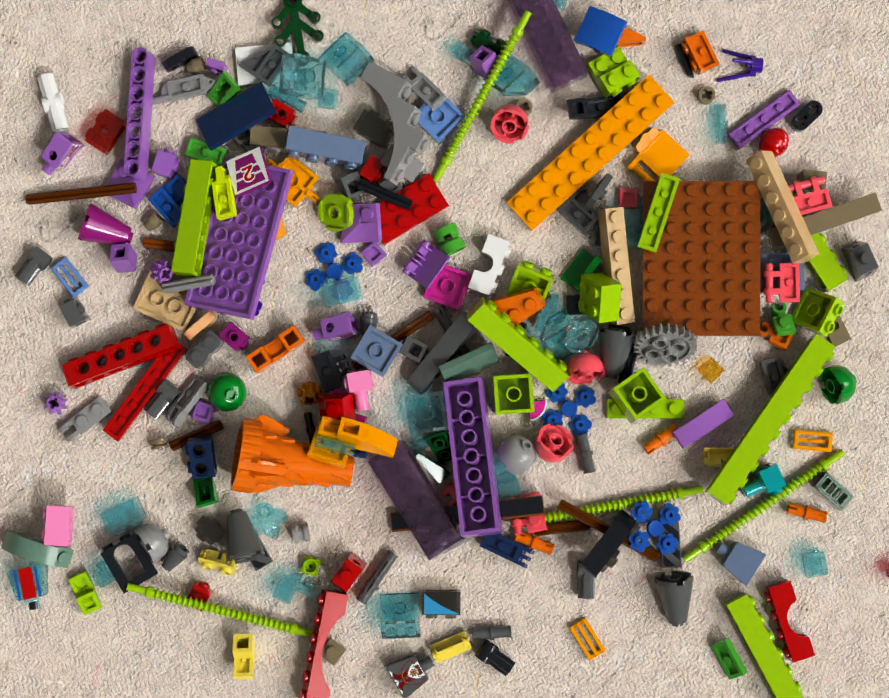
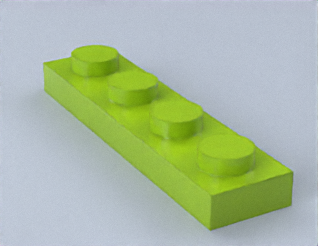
[637,173,680,253]
[606,399,684,418]

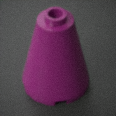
[78,204,134,245]

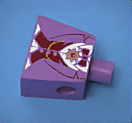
[41,132,83,175]
[312,312,360,343]

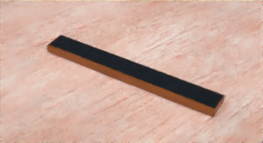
[390,495,545,532]

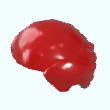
[759,128,789,157]

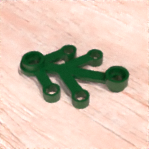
[271,0,324,67]

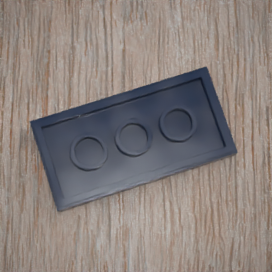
[196,82,277,151]

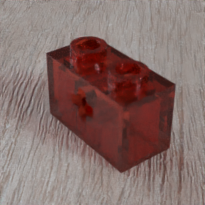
[85,109,127,156]

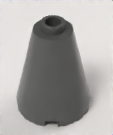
[598,325,637,378]
[226,509,265,564]
[655,571,694,627]

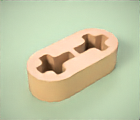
[184,311,217,341]

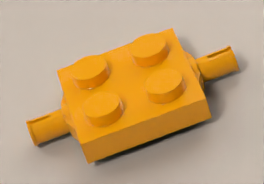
[266,157,320,208]

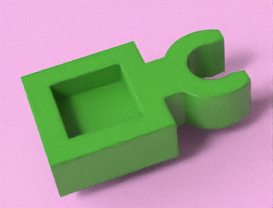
[771,303,796,337]

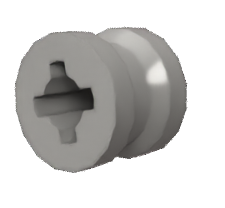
[292,522,310,543]

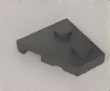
[239,44,291,87]
[557,185,598,236]

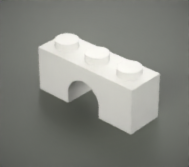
[468,234,512,297]

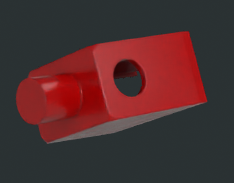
[330,553,367,593]

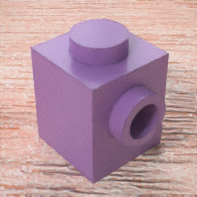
[469,45,499,79]
[151,148,180,179]
[109,243,138,273]

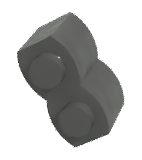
[186,330,224,369]

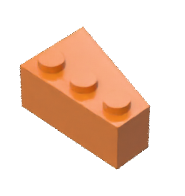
[491,287,547,325]

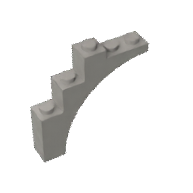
[360,61,431,186]

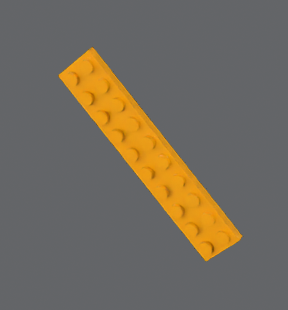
[507,74,675,231]

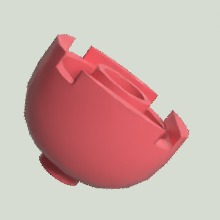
[490,104,529,144]
[567,350,605,384]
[534,424,574,463]

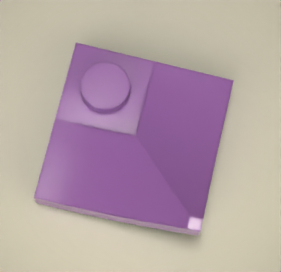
[107,159,156,209]
[340,203,382,243]

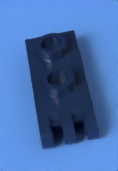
[480,534,535,569]

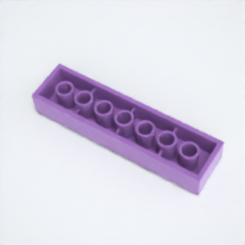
[443,377,503,538]

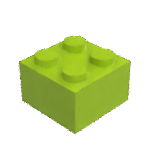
[578,272,622,323]
[608,367,666,423]
[493,373,535,415]

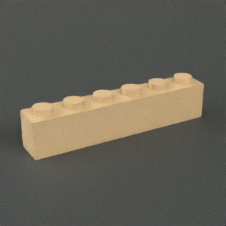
[746,150,819,263]
[598,207,635,325]

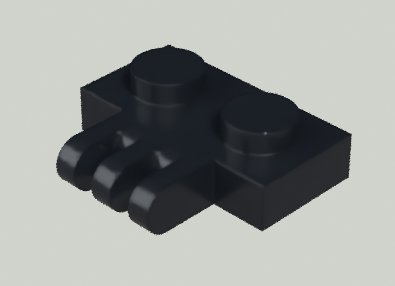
[311,350,352,393]

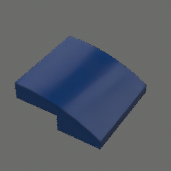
[574,6,627,57]
[148,174,187,228]

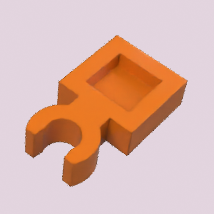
[760,321,793,351]

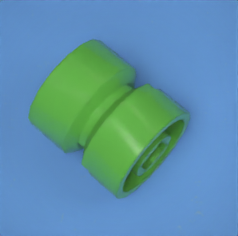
[433,222,466,256]

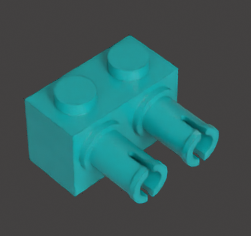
[739,463,787,498]

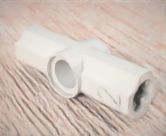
[37,73,70,133]

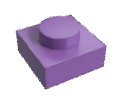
[205,58,228,76]

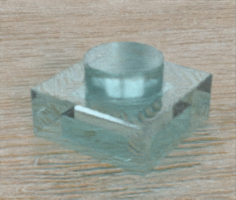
[318,88,339,110]

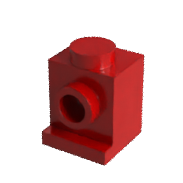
[268,99,297,128]
[359,155,388,183]

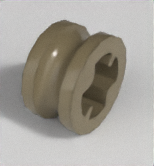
[697,86,716,105]
[516,98,533,116]
[150,438,169,450]

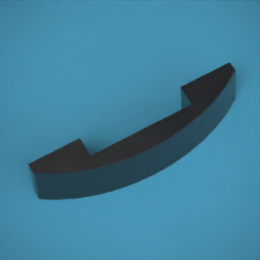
[566,92,629,120]
[579,509,636,578]

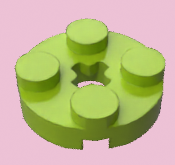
[318,193,354,232]

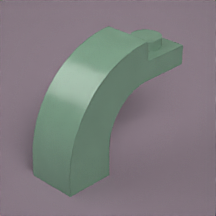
[1,529,74,568]

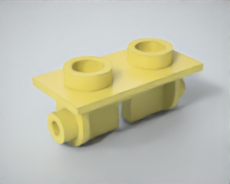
[702,447,735,467]
[198,548,238,575]
[429,631,472,663]

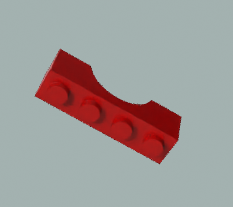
[764,580,815,663]

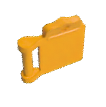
[626,128,689,181]

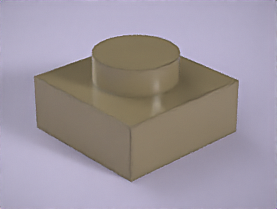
[322,638,346,665]

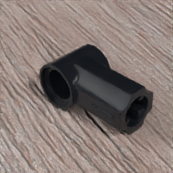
[474,639,515,676]

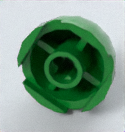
[819,365,857,404]
[207,372,247,411]

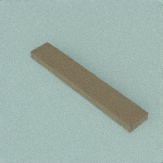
[765,192,882,249]

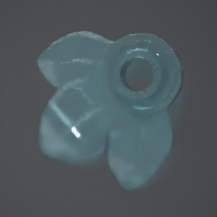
[251,503,288,539]

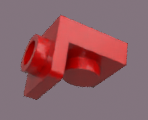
[187,581,213,612]

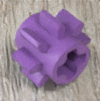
[149,258,174,284]
[44,392,68,415]

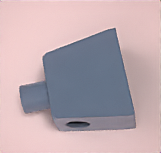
[716,541,766,586]

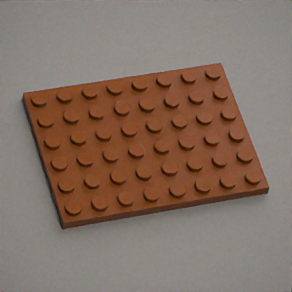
[642,181,760,336]

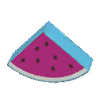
[529,400,547,422]

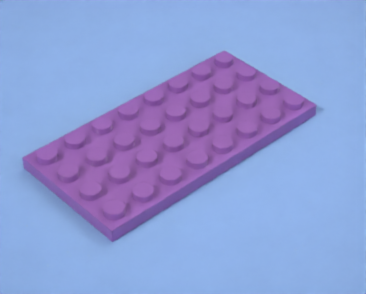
[184,158,294,320]

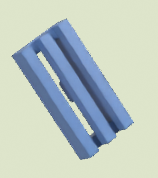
[50,257,90,298]

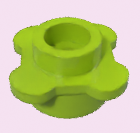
[300,555,322,577]

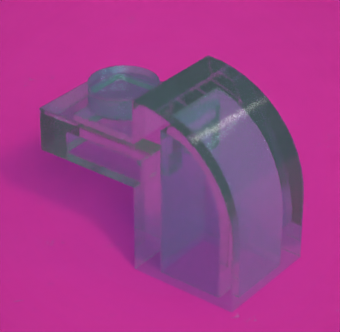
[272,573,318,604]

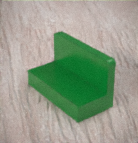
[561,249,602,292]

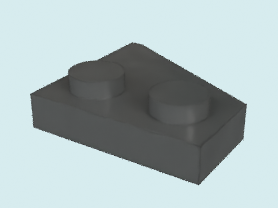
[759,357,789,397]

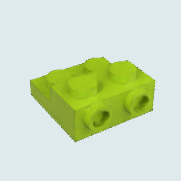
[586,46,641,98]
[506,260,555,313]
[792,287,844,337]

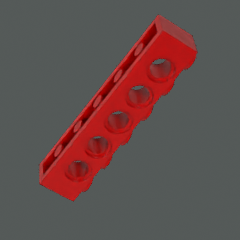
[62,323,181,389]

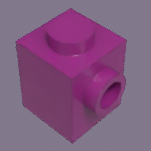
[218,322,250,352]

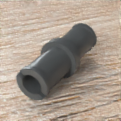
[575,434,596,474]
[472,625,512,640]

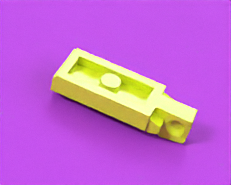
[212,166,237,221]

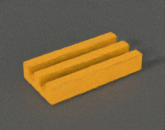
[792,429,833,452]
[569,617,606,661]

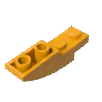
[318,416,398,458]

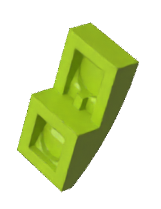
[68,570,102,615]

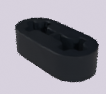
[162,46,198,72]
[790,100,823,132]

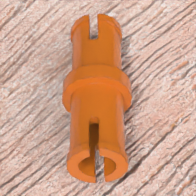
[642,423,678,455]
[786,502,828,523]
[515,531,555,556]

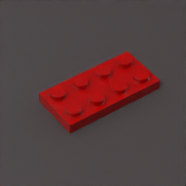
[380,173,449,245]

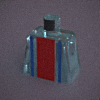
[7,564,48,610]

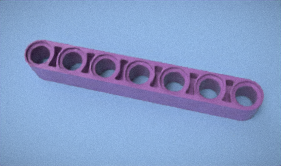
[124,47,155,181]

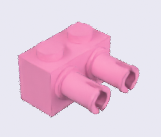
[344,370,374,412]
[42,505,74,546]

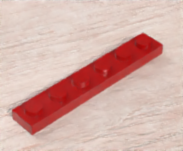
[103,343,188,442]

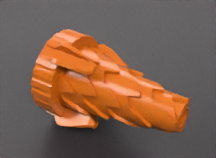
[230,415,354,493]

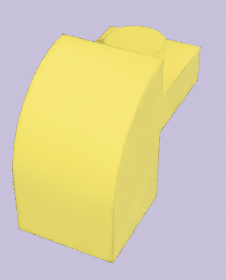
[232,634,255,679]

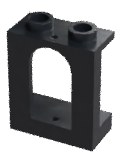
[100,533,158,594]

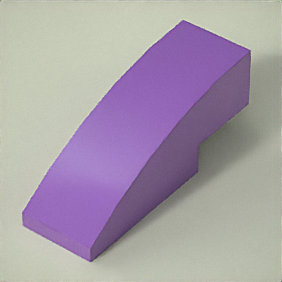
[672,399,734,449]

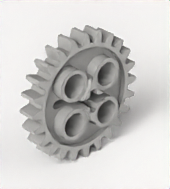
[634,323,697,367]

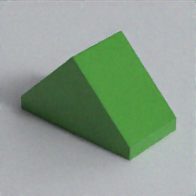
[207,71,241,107]

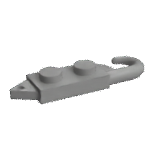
[152,74,217,104]

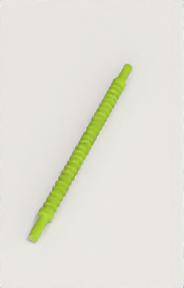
[432,10,532,183]
[682,449,845,563]
[520,485,704,523]
[126,583,314,637]

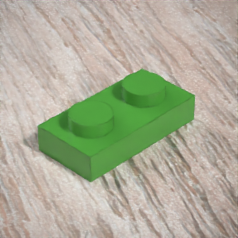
[185,138,228,166]
[711,637,748,680]

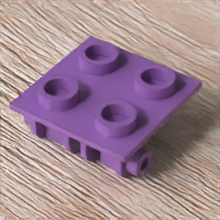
[402,240,450,289]

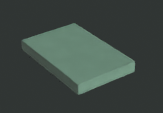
[439,342,499,382]

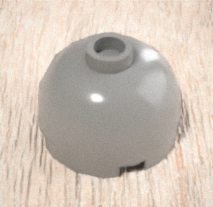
[496,435,536,474]
[134,524,170,563]

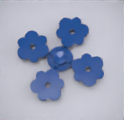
[306,243,363,300]
[542,383,596,436]
[628,501,681,555]

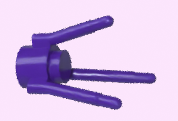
[717,49,763,82]

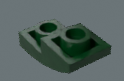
[427,430,452,463]

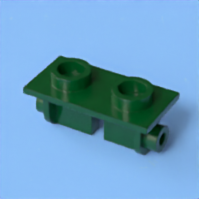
[470,28,507,58]

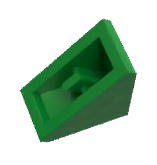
[193,477,220,508]

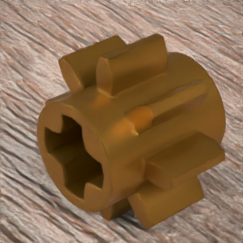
[297,381,322,405]

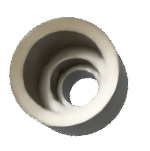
[186,56,207,73]
[143,210,164,231]

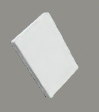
[235,42,296,86]

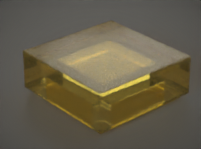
[697,357,725,384]

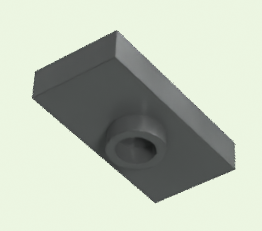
[583,173,613,211]

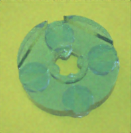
[560,316,599,353]

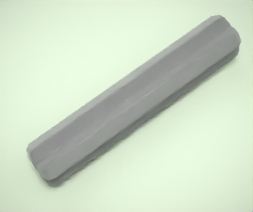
[162,274,216,294]

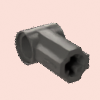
[15,246,53,286]
[144,379,182,419]
[577,560,597,599]

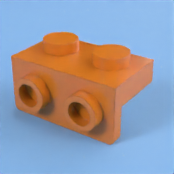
[681,30,720,75]

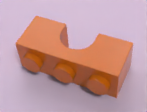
[246,325,306,374]

